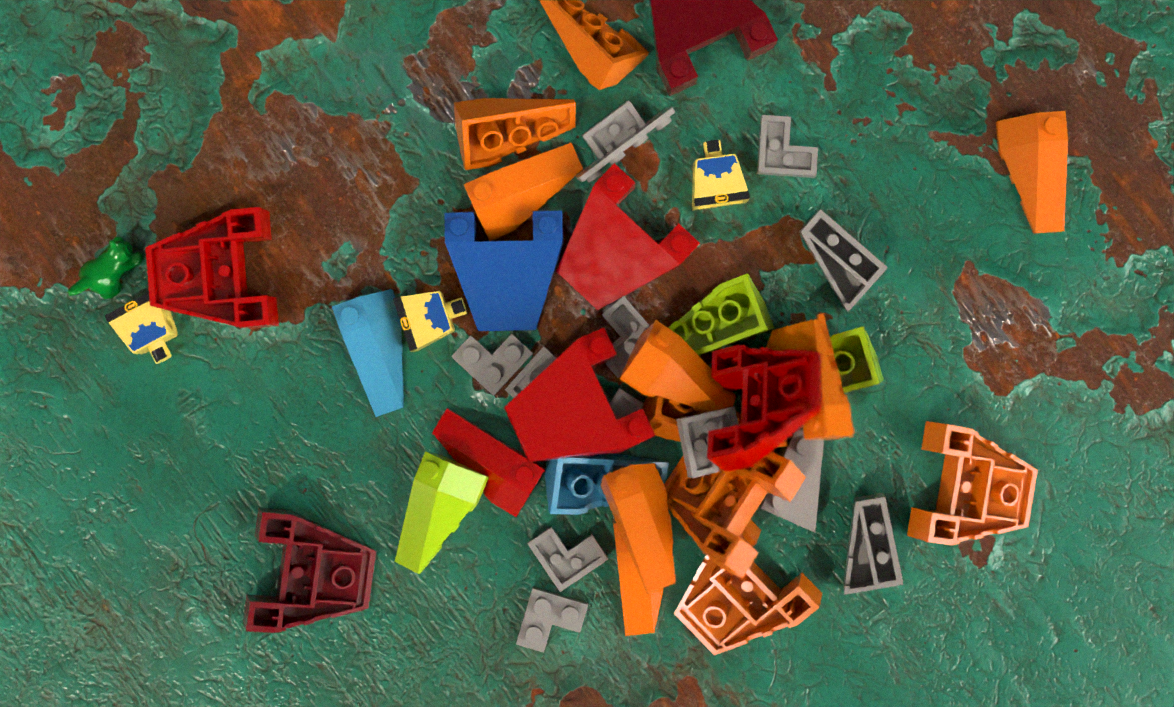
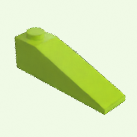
[668,274,774,356]
[830,326,884,393]
[395,451,489,574]

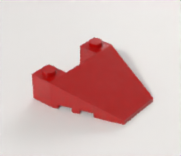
[556,163,700,311]
[145,207,279,329]
[504,328,656,462]
[707,345,822,472]

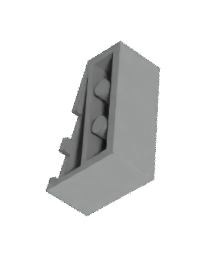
[799,209,888,312]
[759,428,824,533]
[843,493,904,595]

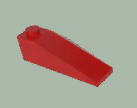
[432,408,546,517]

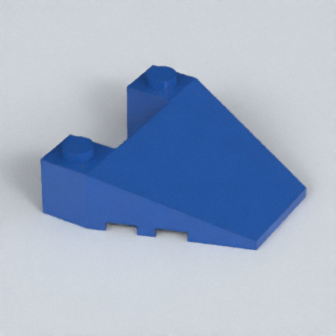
[444,211,563,331]

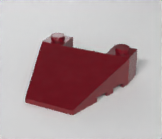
[649,0,778,97]
[243,507,376,633]

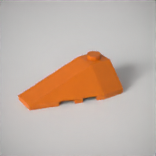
[539,0,649,90]
[454,98,576,170]
[600,463,676,595]
[613,513,673,636]

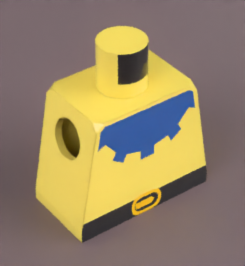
[692,140,750,211]
[393,291,467,352]
[105,292,178,364]

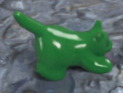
[68,237,143,299]

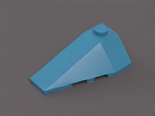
[332,289,404,417]
[545,453,669,515]

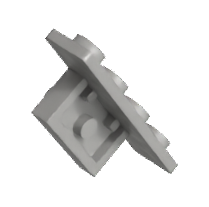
[576,101,675,183]

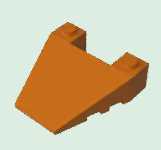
[739,319,853,448]
[907,421,1038,546]
[664,452,806,579]
[674,519,822,655]

